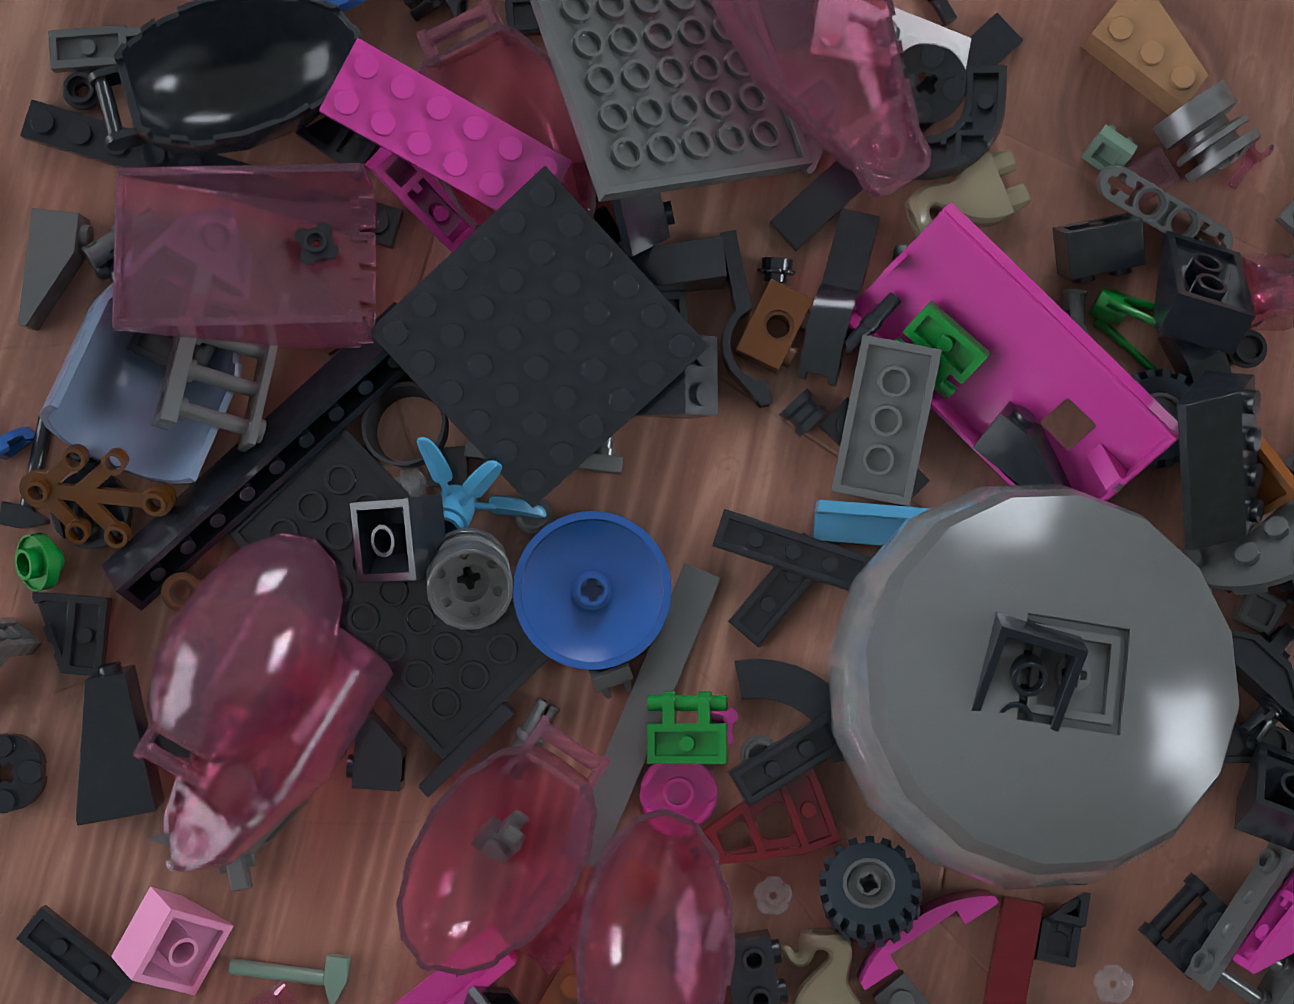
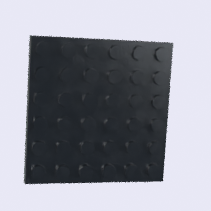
[368,166,710,508]

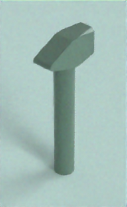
[229,953,352,1004]

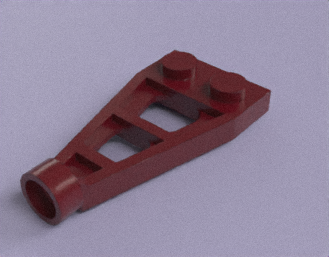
[674,768,842,873]

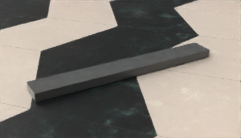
[563,563,721,869]

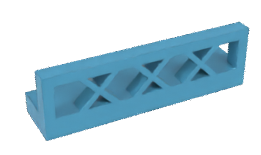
[812,500,959,547]

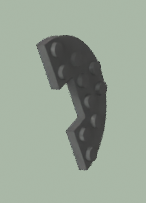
[1181,451,1294,595]

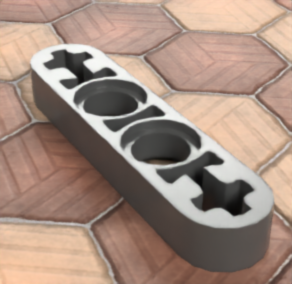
[1096,165,1233,250]

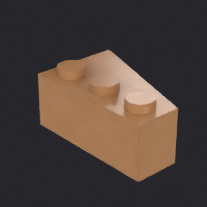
[1081,0,1209,115]

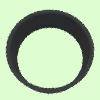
[362,382,449,468]

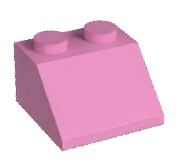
[111,886,233,995]

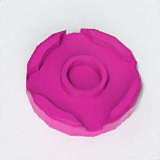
[639,764,718,832]

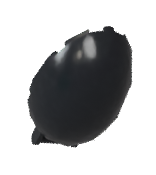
[88,0,361,156]

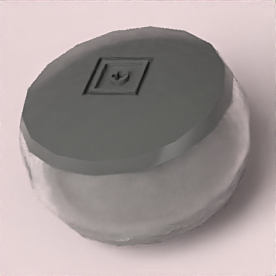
[827,484,1239,890]

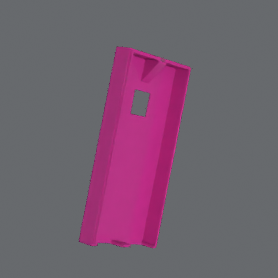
[849,202,1179,501]

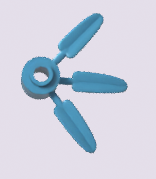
[416,437,547,533]

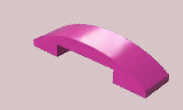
[856,889,999,990]

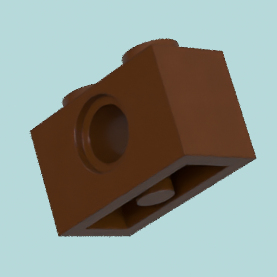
[734,279,813,374]

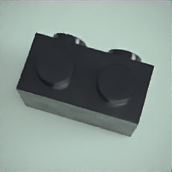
[1052,213,1146,283]
[723,929,788,1004]

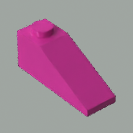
[364,147,480,253]
[1232,870,1294,974]

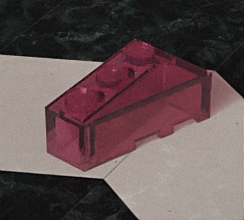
[1241,254,1294,331]

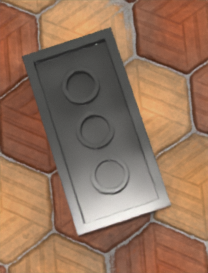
[831,335,942,507]

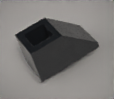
[346,706,407,792]

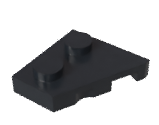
[32,591,112,676]

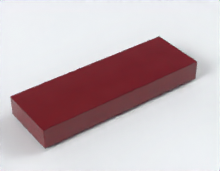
[983,895,1044,1004]

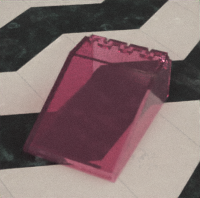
[112,163,376,349]

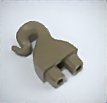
[904,149,1031,237]
[781,928,861,1004]

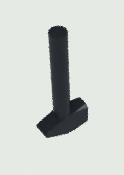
[0,416,52,529]

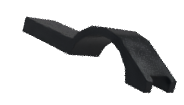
[798,208,880,387]
[720,230,771,408]

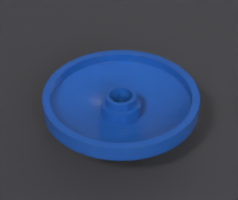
[513,511,672,670]

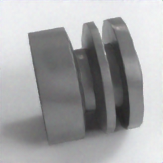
[1153,80,1262,184]
[426,528,513,630]

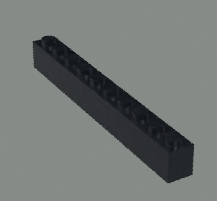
[101,302,406,611]

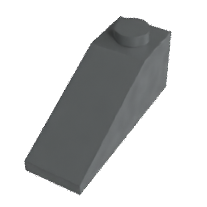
[18,208,94,331]

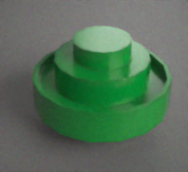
[14,533,65,592]

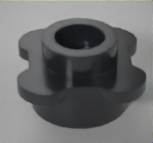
[294,222,339,266]

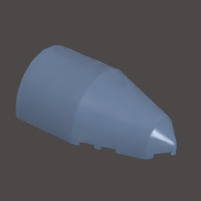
[39,208,252,484]

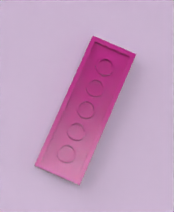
[319,38,572,211]

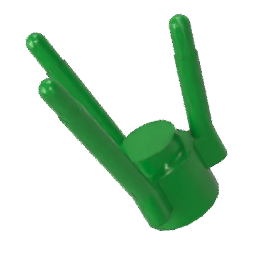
[1089,287,1157,370]

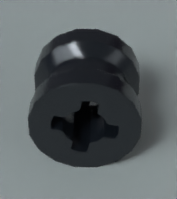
[779,389,828,438]

